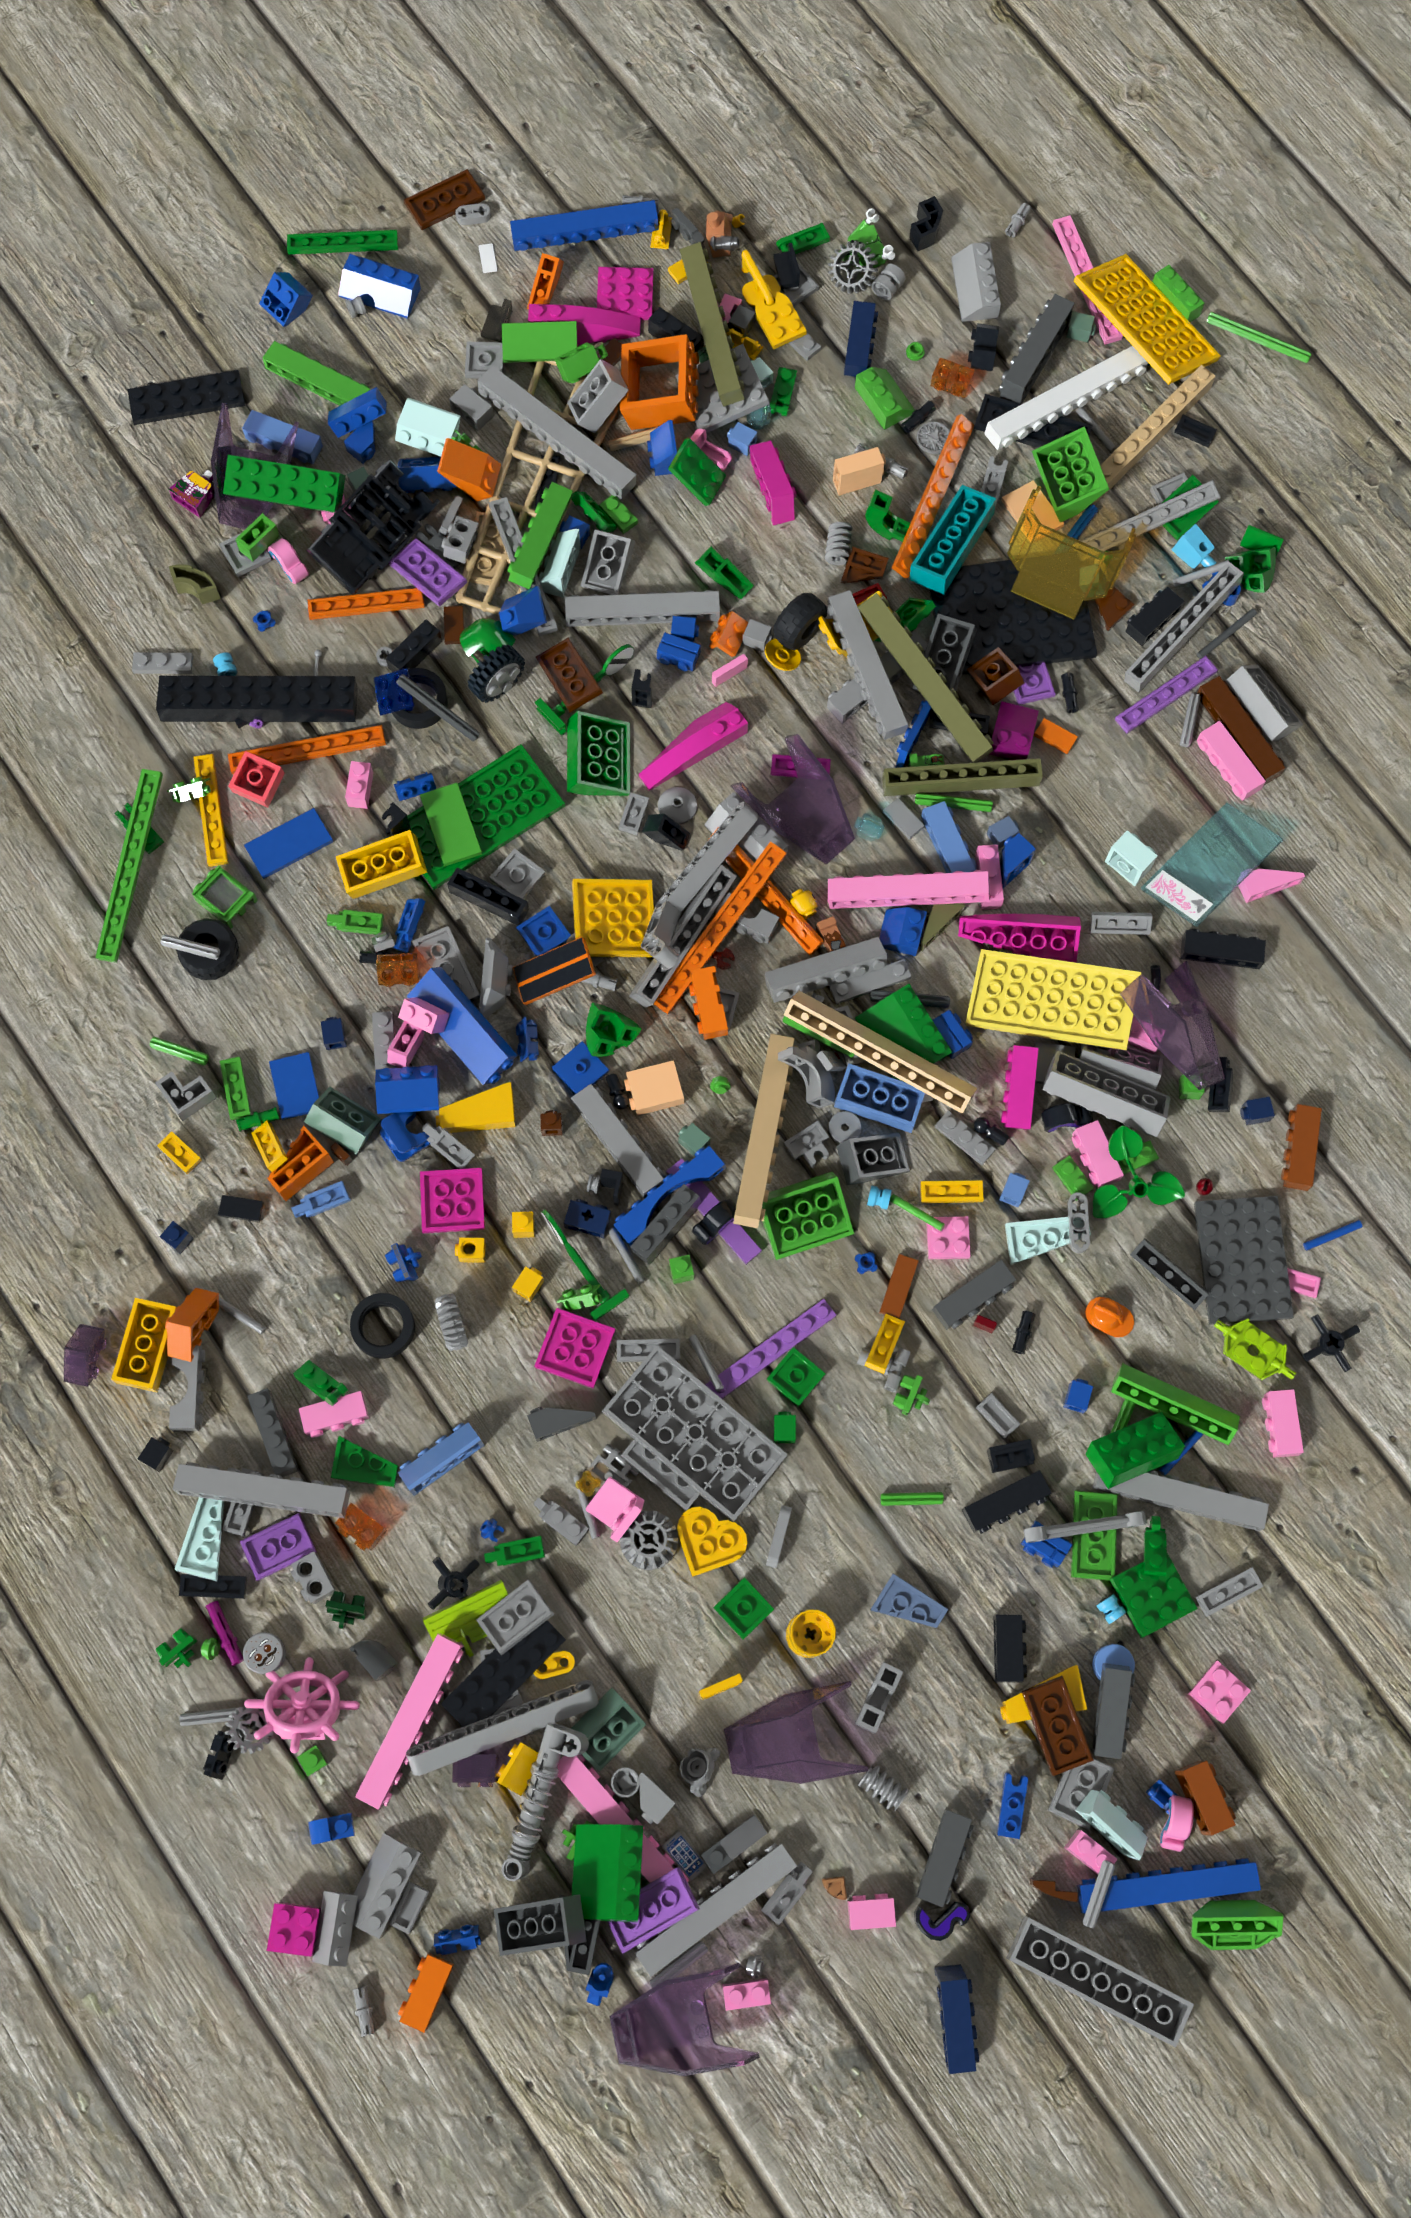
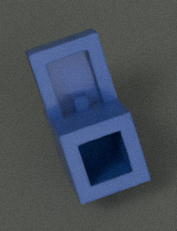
[308,1813,355,1845]

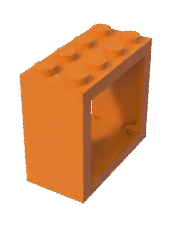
[620,334,699,430]

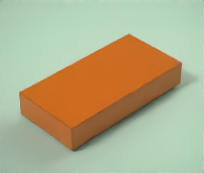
[1034,718,1078,754]

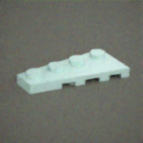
[1005,1217,1091,1265]
[175,1497,224,1581]

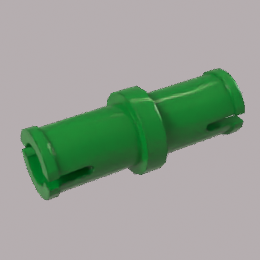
[236,1107,280,1132]

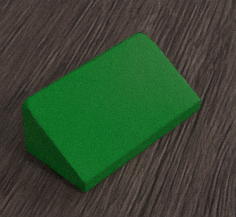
[1240,525,1284,556]

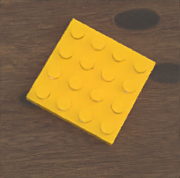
[572,879,654,957]

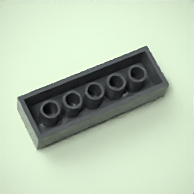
[999,294,1075,404]

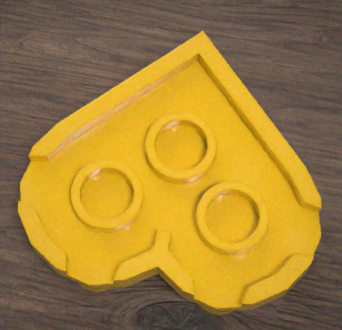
[677,1507,747,1577]

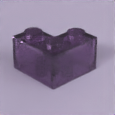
[64,1324,107,1387]
[452,1754,499,1787]

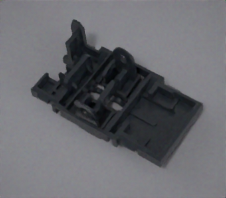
[306,459,440,595]

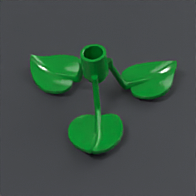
[1092,1125,1185,1218]

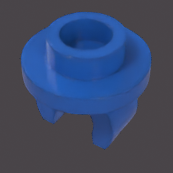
[480,1518,504,1542]

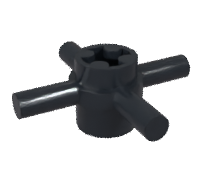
[1302,1314,1360,1372]
[428,1556,480,1610]

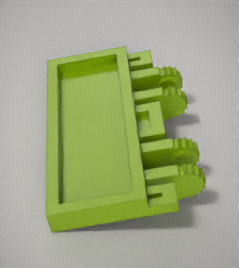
[422,1580,509,1662]

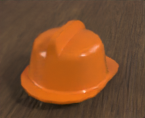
[1085,1297,1134,1338]

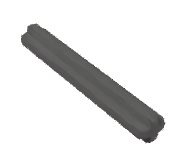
[870,990,950,1008]

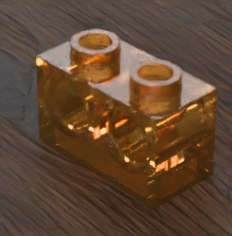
[930,358,975,398]
[376,953,420,987]
[335,1503,387,1551]

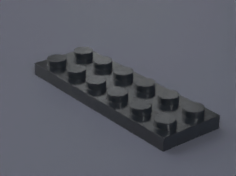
[127,370,245,425]
[974,394,1093,448]
[441,1620,566,1727]

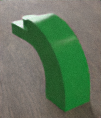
[865,489,910,542]

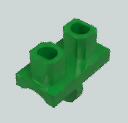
[156,1628,198,1668]

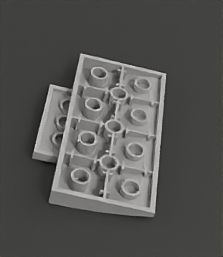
[602,1345,788,1522]

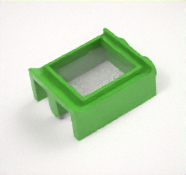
[192,865,258,929]

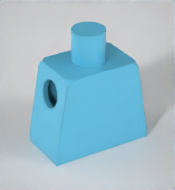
[1171,524,1217,569]

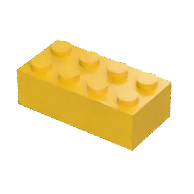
[336,830,428,899]
[111,1298,177,1393]

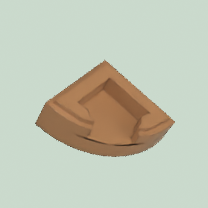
[822,1876,847,1900]

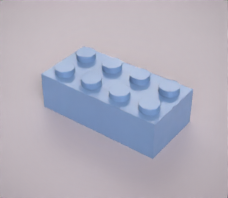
[834,1063,925,1133]

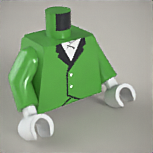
[840,208,895,268]

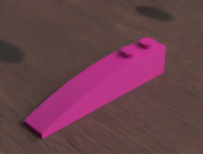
[528,304,641,346]
[639,702,748,791]
[958,914,1081,963]

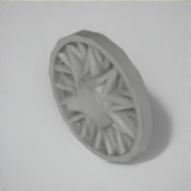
[916,421,950,454]

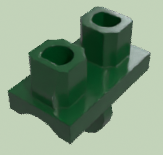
[325,1591,366,1629]

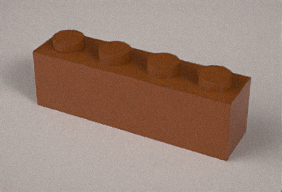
[1281,1104,1322,1191]

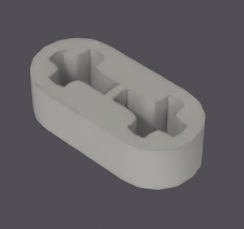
[456,203,491,225]

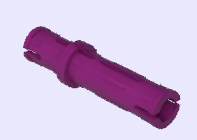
[205,1600,244,1666]

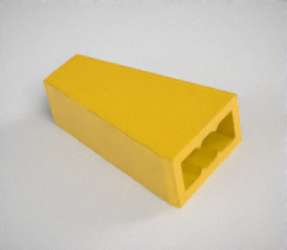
[436,1082,515,1133]
[1000,1665,1087,1724]

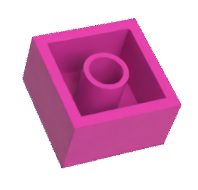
[266,1902,321,1957]

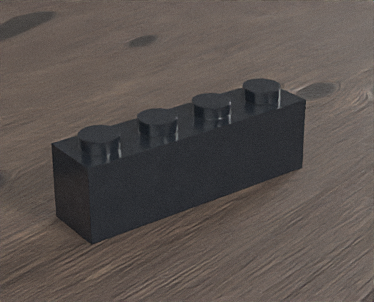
[447,868,529,926]
[1180,929,1266,970]
[962,1470,1052,1534]

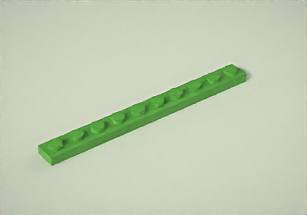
[95,769,163,963]

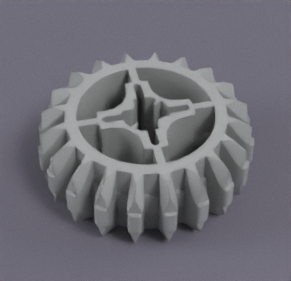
[828,241,878,294]
[435,1293,468,1351]

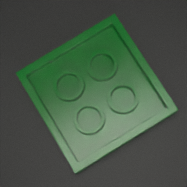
[1110,1553,1198,1638]

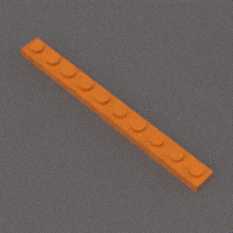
[892,414,974,579]
[653,841,787,1015]

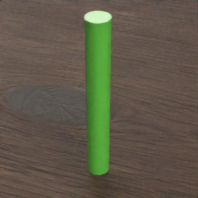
[890,1194,945,1231]

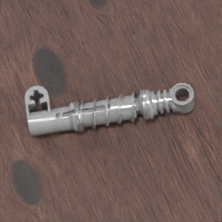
[502,1723,589,1881]

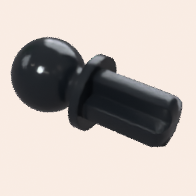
[606,1073,629,1110]
[974,1117,1009,1146]

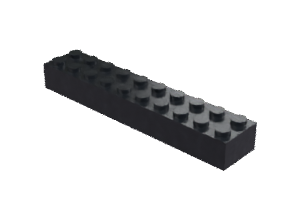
[156,676,358,722]

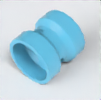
[213,652,238,676]
[867,1185,892,1210]
[1096,1594,1126,1624]

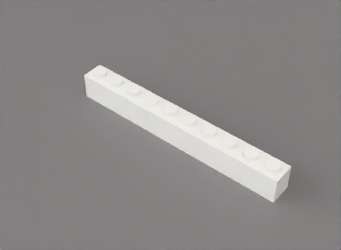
[984,346,1148,450]

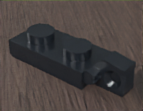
[1208,1057,1234,1112]

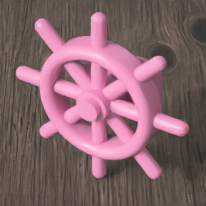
[244,1657,360,1753]

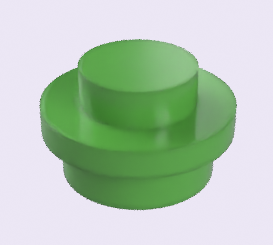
[906,342,925,361]
[710,1076,730,1094]
[201,1638,220,1660]

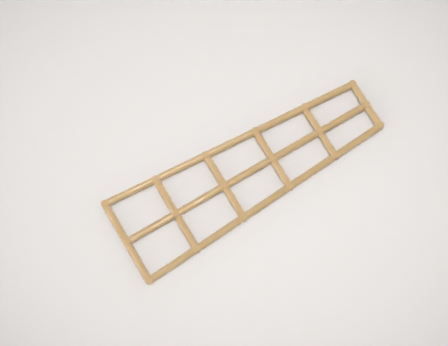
[456,361,620,615]

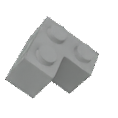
[155,1072,216,1121]

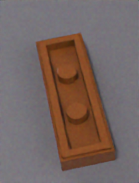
[879,1254,919,1319]

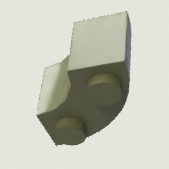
[169,564,221,605]

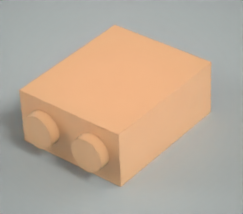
[833,447,886,495]
[623,1060,684,1116]

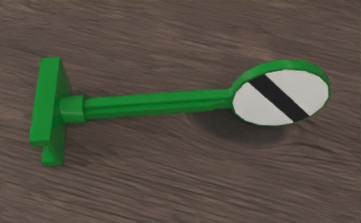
[534,644,634,736]
[541,1209,629,1321]

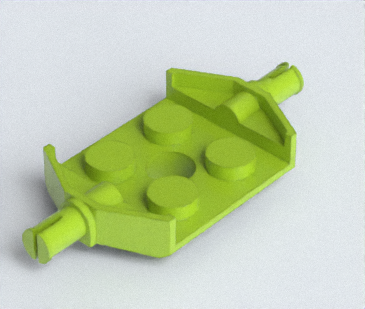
[1214,1318,1297,1380]

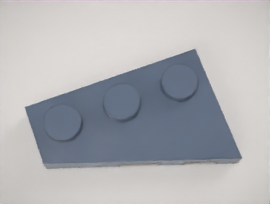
[870,1573,948,1628]

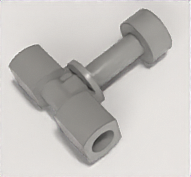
[857,1348,911,1393]

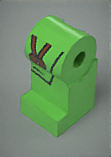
[907,753,945,767]

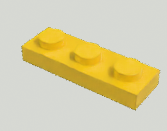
[251,1120,288,1172]
[920,1180,984,1203]
[864,1314,905,1374]

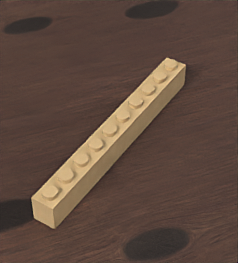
[1092,365,1216,505]
[784,990,977,1114]
[733,1034,797,1228]

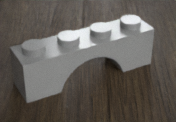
[169,1345,205,1432]

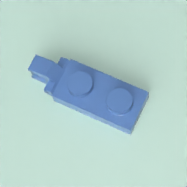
[291,1181,351,1218]

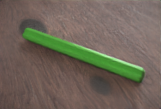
[1207,312,1311,363]

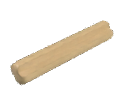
[608,427,658,451]

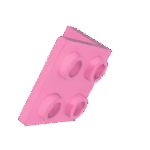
[586,1477,645,1542]

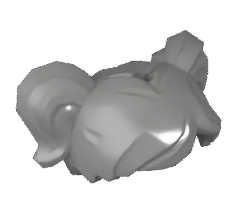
[680,1748,720,1797]

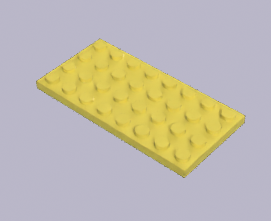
[965,949,1141,1050]

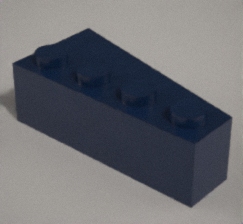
[934,1964,979,2074]

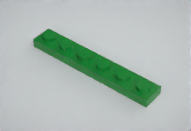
[287,230,398,255]

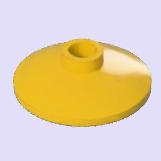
[765,638,801,671]

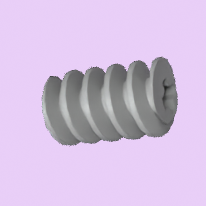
[825,522,852,565]
[858,1765,909,1812]

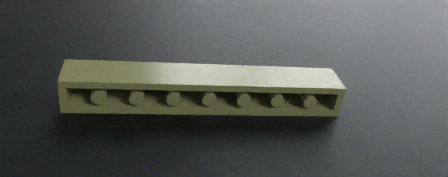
[882,758,1043,796]

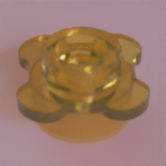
[575,1471,601,1497]

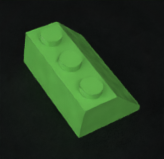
[855,367,915,430]

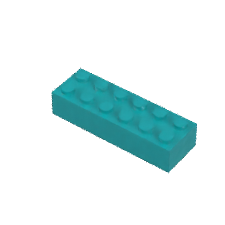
[910,485,996,594]

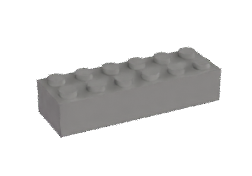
[1042,1050,1171,1137]

